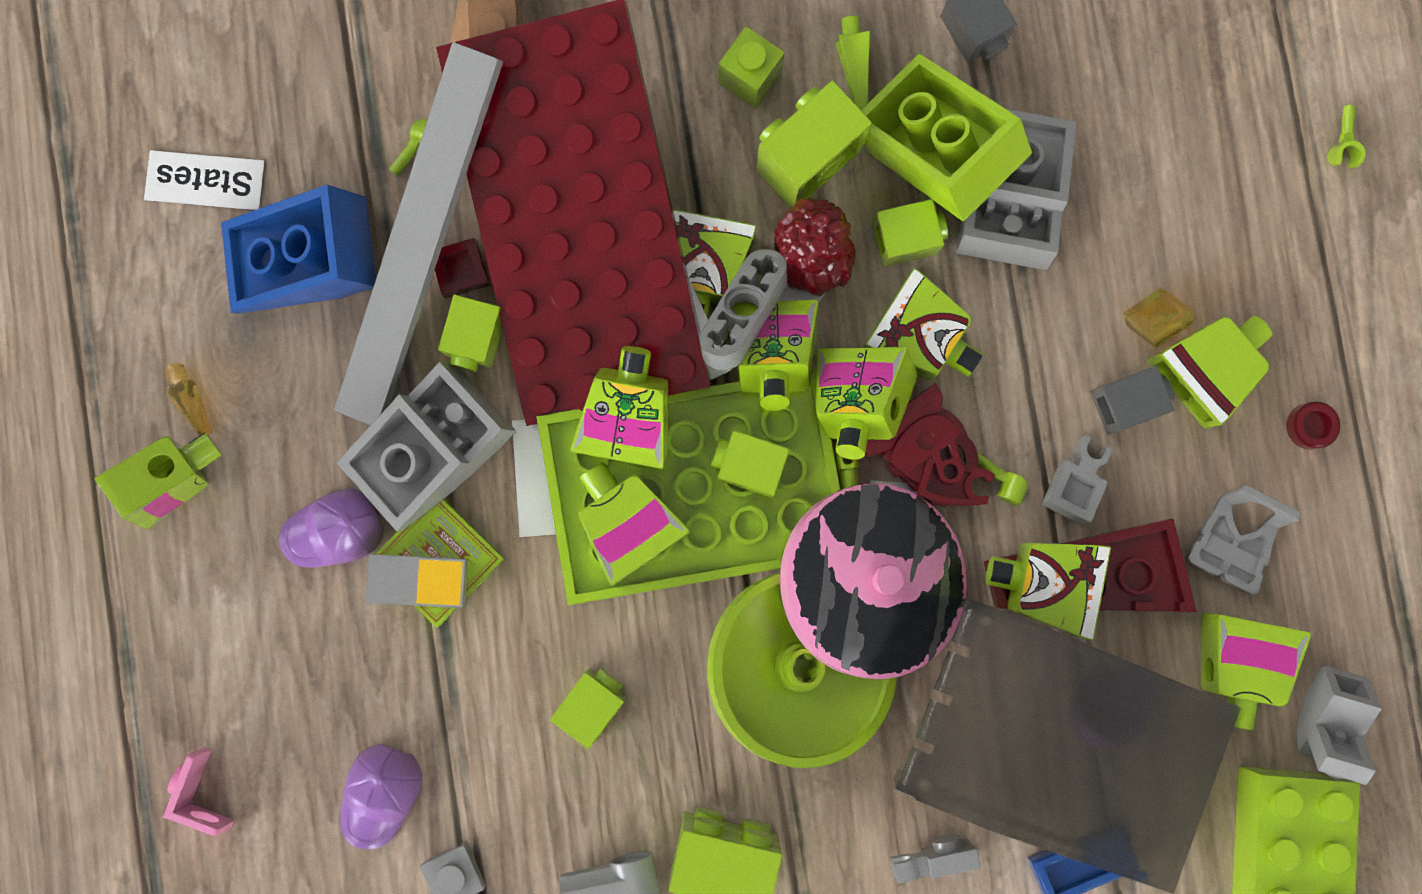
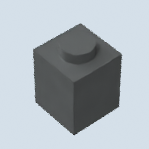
[940,0,1017,63]
[1090,366,1175,435]

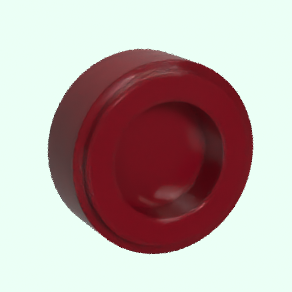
[1286,401,1340,450]

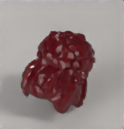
[773,198,856,297]

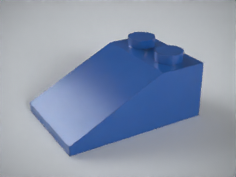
[221,185,376,314]

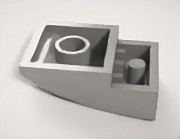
[955,109,1076,271]
[337,362,516,532]

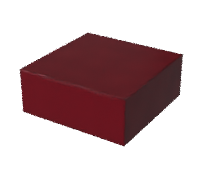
[435,238,490,299]

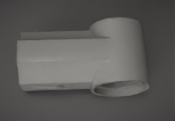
[559,851,660,894]

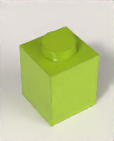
[718,26,785,109]
[872,199,948,268]
[438,295,503,372]
[711,430,789,498]
[550,668,627,750]

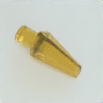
[165,363,212,435]

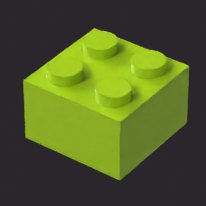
[756,80,872,208]
[668,808,782,894]

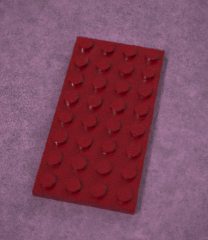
[436,0,712,426]

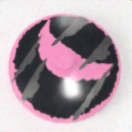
[780,484,967,679]

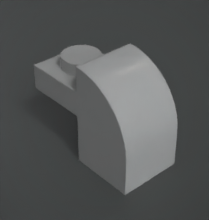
[1296,665,1382,785]

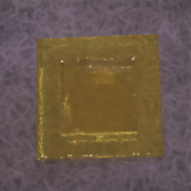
[1123,287,1195,348]

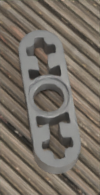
[700,249,787,370]

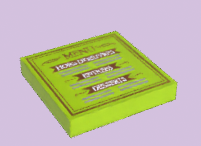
[376,499,506,628]

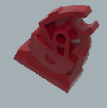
[865,383,994,507]

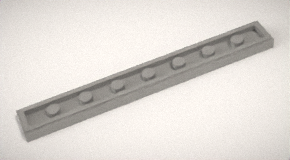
[334,42,503,426]

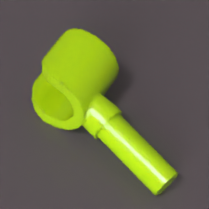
[1327,105,1366,169]
[389,119,427,176]
[977,451,1028,506]

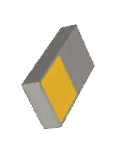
[365,554,468,608]

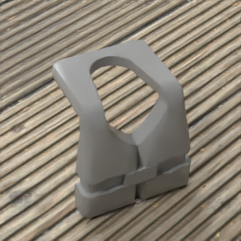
[1185,485,1301,595]

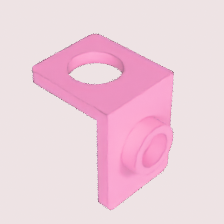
[163,747,234,836]

